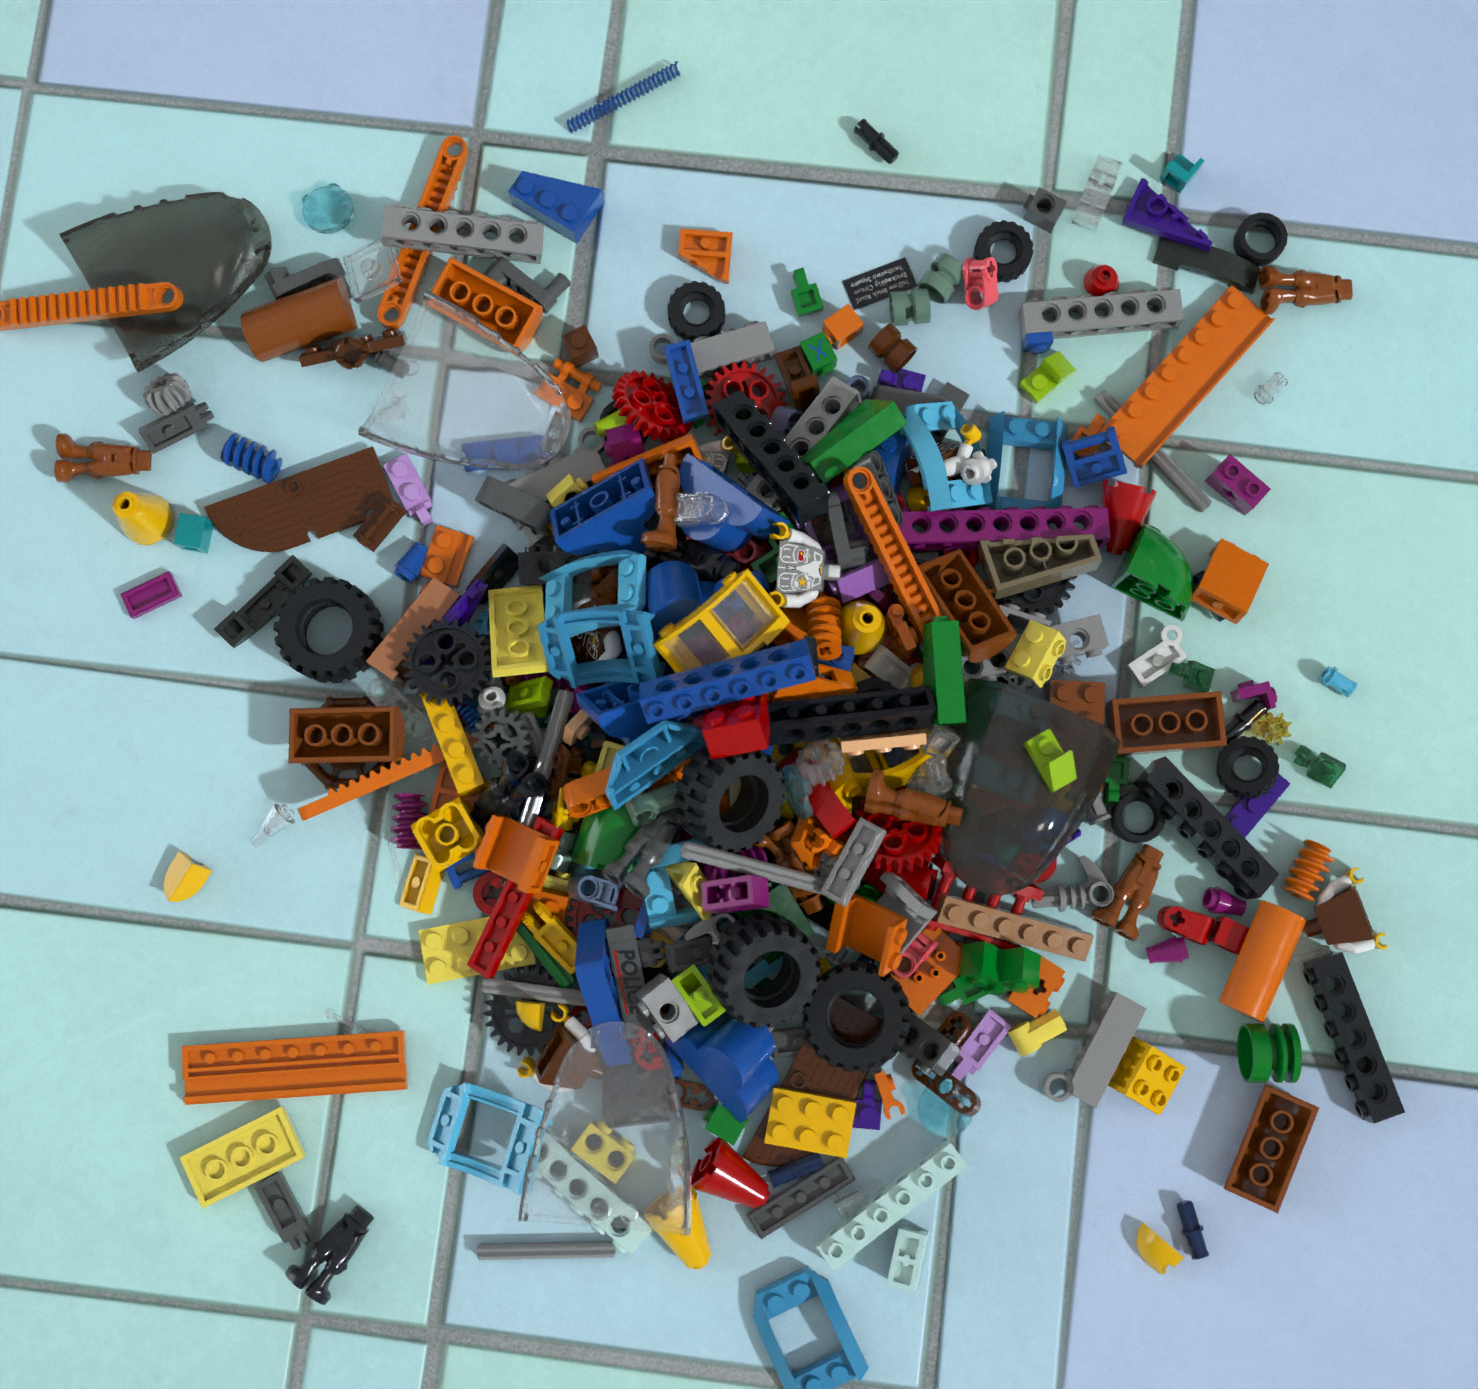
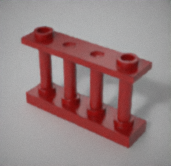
[925,853,1044,950]

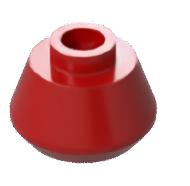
[1083,265,1119,297]

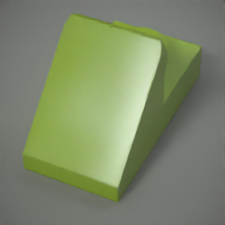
[1019,351,1076,404]
[504,676,553,718]
[1023,728,1077,793]
[671,964,726,1027]

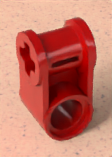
[1157,906,1215,946]

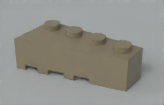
[977,534,1102,600]

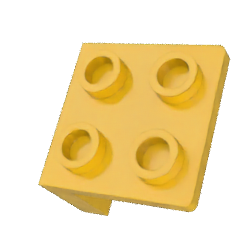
[1108,1036,1185,1115]

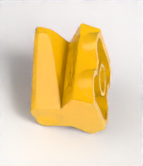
[411,797,485,873]

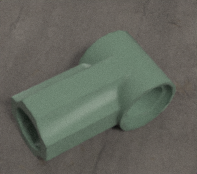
[625,781,678,826]

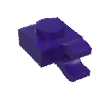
[877,368,926,392]
[852,1079,882,1130]

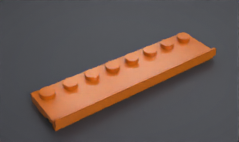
[1098,285,1275,469]
[182,1030,408,1105]

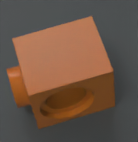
[822,304,864,350]

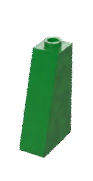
[800,399,907,484]
[923,616,966,727]

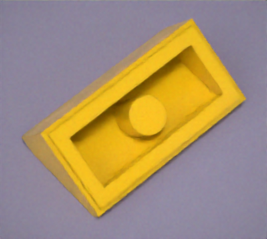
[399,853,445,915]

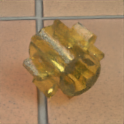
[1256,712,1292,745]

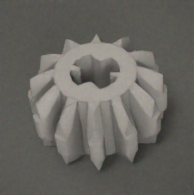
[142,373,192,416]

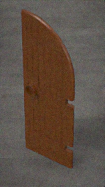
[204,446,393,552]
[742,996,883,1166]

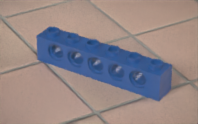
[639,639,816,724]

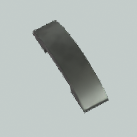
[1152,237,1261,294]
[214,555,312,648]

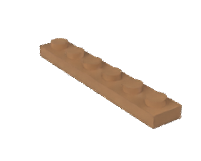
[934,893,1094,961]

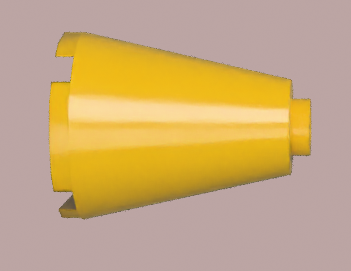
[112,492,174,546]
[840,600,887,655]
[644,1186,711,1270]

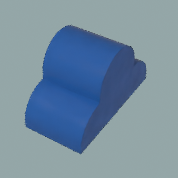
[679,453,790,553]
[550,458,656,555]
[624,561,732,657]
[576,664,691,745]
[665,1011,779,1123]

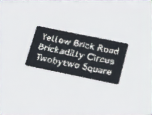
[843,258,917,310]

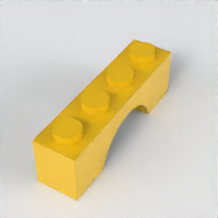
[421,683,486,799]

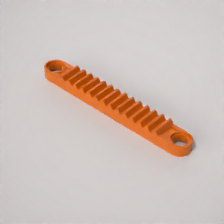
[377,135,469,329]
[0,282,184,331]
[843,466,942,645]
[297,723,501,821]

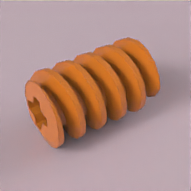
[806,597,842,661]
[1280,839,1335,902]

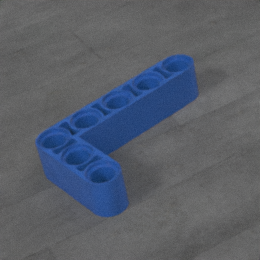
[575,918,635,1067]

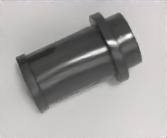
[374,350,410,379]

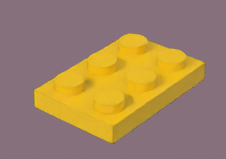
[764,1086,856,1158]

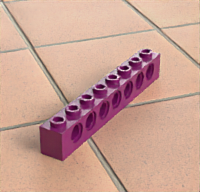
[899,505,1111,552]

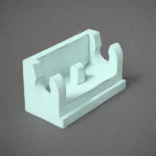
[886,1226,929,1293]

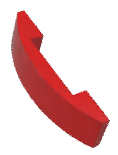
[778,746,856,839]

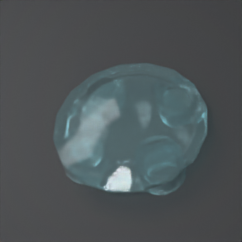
[302,183,354,234]
[782,763,813,819]
[917,1081,972,1137]

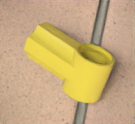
[1008,1008,1067,1057]

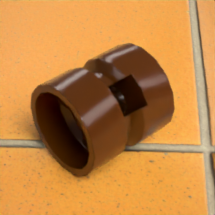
[868,323,918,373]

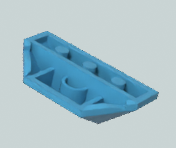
[605,720,707,810]

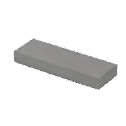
[819,817,887,907]

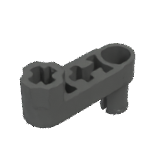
[483,256,571,314]
[264,258,354,300]
[823,490,866,569]

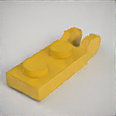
[522,901,577,975]

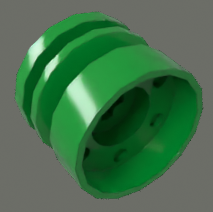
[1237,1023,1302,1083]

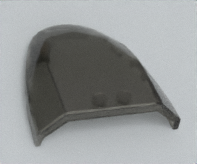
[59,192,272,372]
[942,678,1121,896]

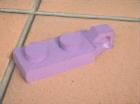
[383,453,434,527]
[950,1009,1012,1081]

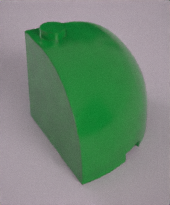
[1110,523,1194,621]

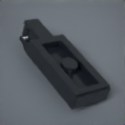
[466,543,519,607]

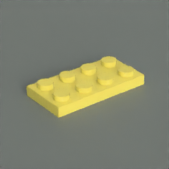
[488,584,549,678]
[418,917,537,985]
[180,1106,306,1209]

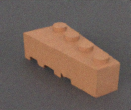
[366,577,461,687]

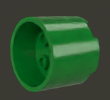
[570,806,642,873]

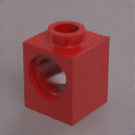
[1207,916,1250,955]

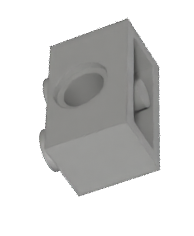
[634,973,699,1043]

